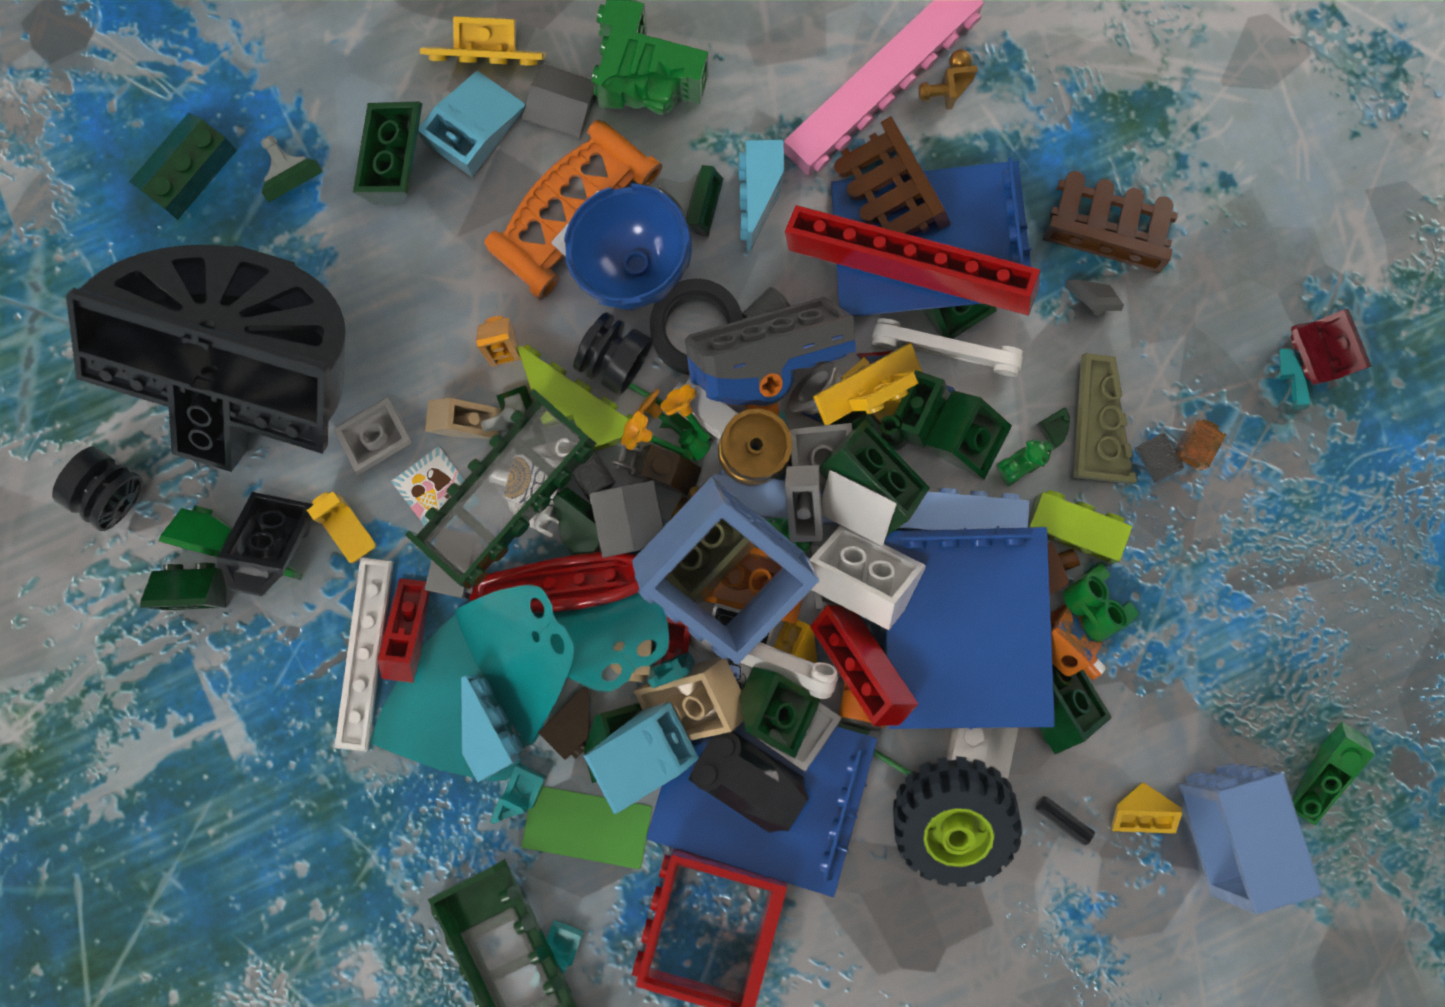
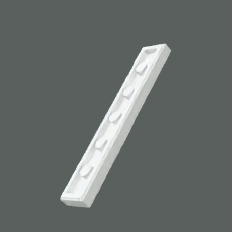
[334,558,394,751]

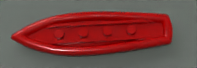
[470,552,673,613]

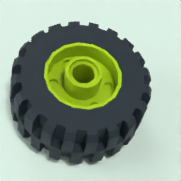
[893,756,1022,887]

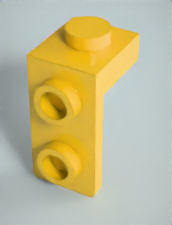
[307,492,377,564]

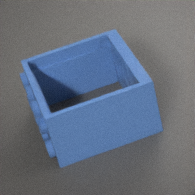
[632,476,820,665]
[1177,763,1323,914]

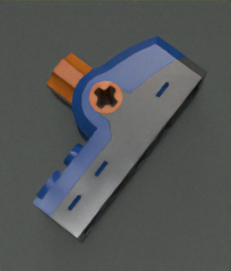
[685,297,856,415]

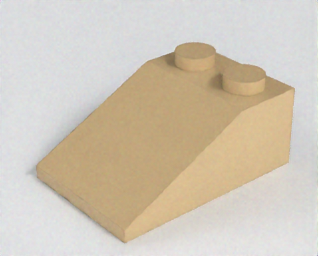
[634,657,744,741]

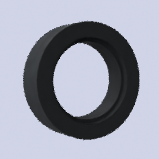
[650,278,743,375]

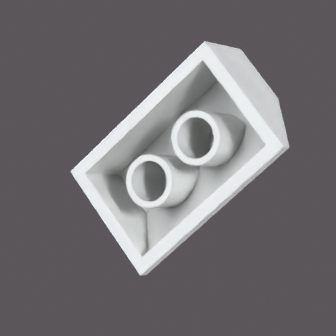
[809,525,926,630]
[946,728,1018,779]

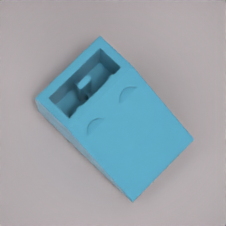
[418,71,526,178]
[738,140,784,250]
[461,675,524,782]
[584,702,699,814]

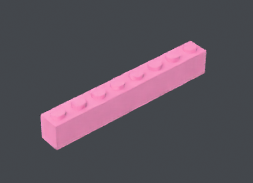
[783,0,984,176]

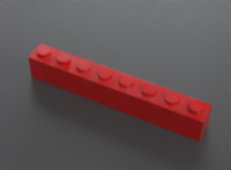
[785,205,1040,316]

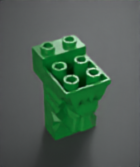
[591,0,708,116]

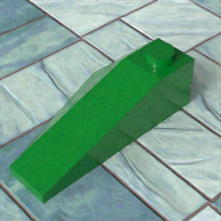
[158,505,302,580]

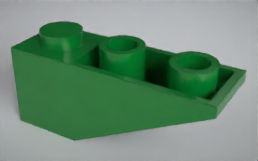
[1292,721,1375,826]

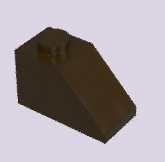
[633,445,702,496]
[538,686,591,760]

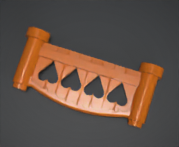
[484,119,663,300]

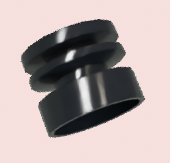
[573,312,653,396]
[52,446,143,531]

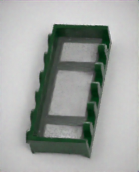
[405,388,597,589]

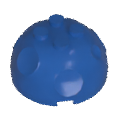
[564,184,692,310]

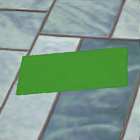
[521,786,652,869]

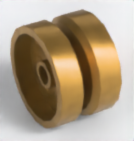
[717,408,793,486]

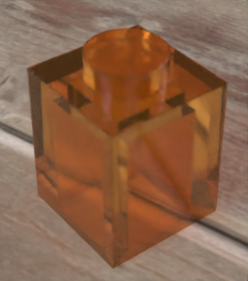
[1175,419,1227,471]

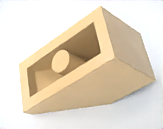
[425,397,501,439]

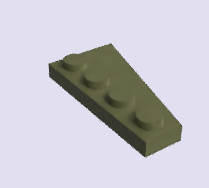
[1073,353,1137,484]

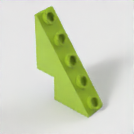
[517,344,633,452]

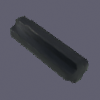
[1035,796,1095,845]

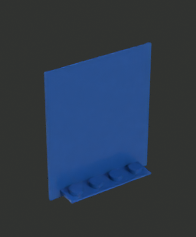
[831,157,1032,316]
[884,526,1055,730]
[646,721,877,897]

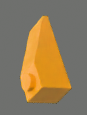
[476,316,521,367]

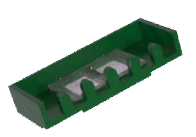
[428,859,577,1007]

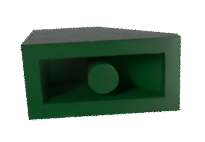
[553,487,601,555]

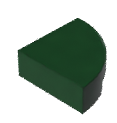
[1037,407,1070,450]

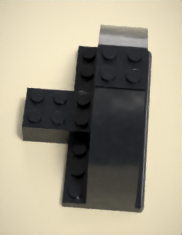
[66,245,346,472]

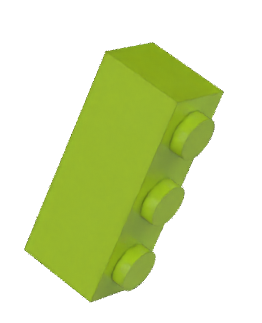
[1028,490,1133,564]

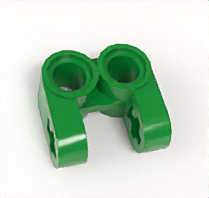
[1063,562,1140,642]

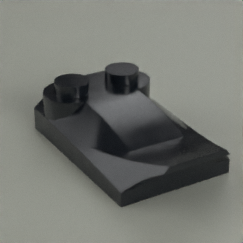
[217,492,313,596]
[688,731,809,833]

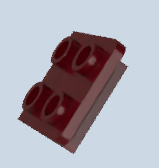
[1291,309,1371,385]

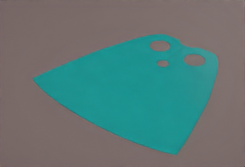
[532,550,669,692]
[455,585,574,744]
[370,615,543,781]

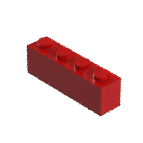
[810,605,918,726]

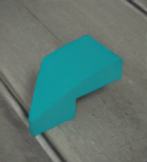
[1278,348,1310,410]
[648,652,695,688]
[490,763,547,824]
[531,920,584,986]

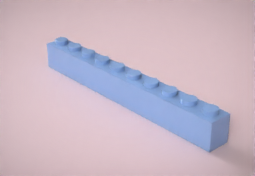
[713,470,1029,531]

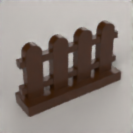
[834,116,951,235]
[1042,171,1178,273]

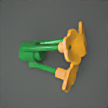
[621,384,711,461]

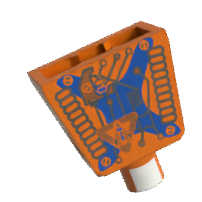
[1050,604,1106,680]

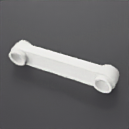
[872,318,1023,377]
[690,635,838,699]

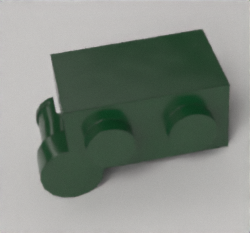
[879,370,950,450]

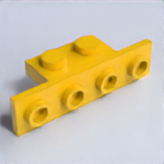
[420,16,546,65]
[813,343,922,425]

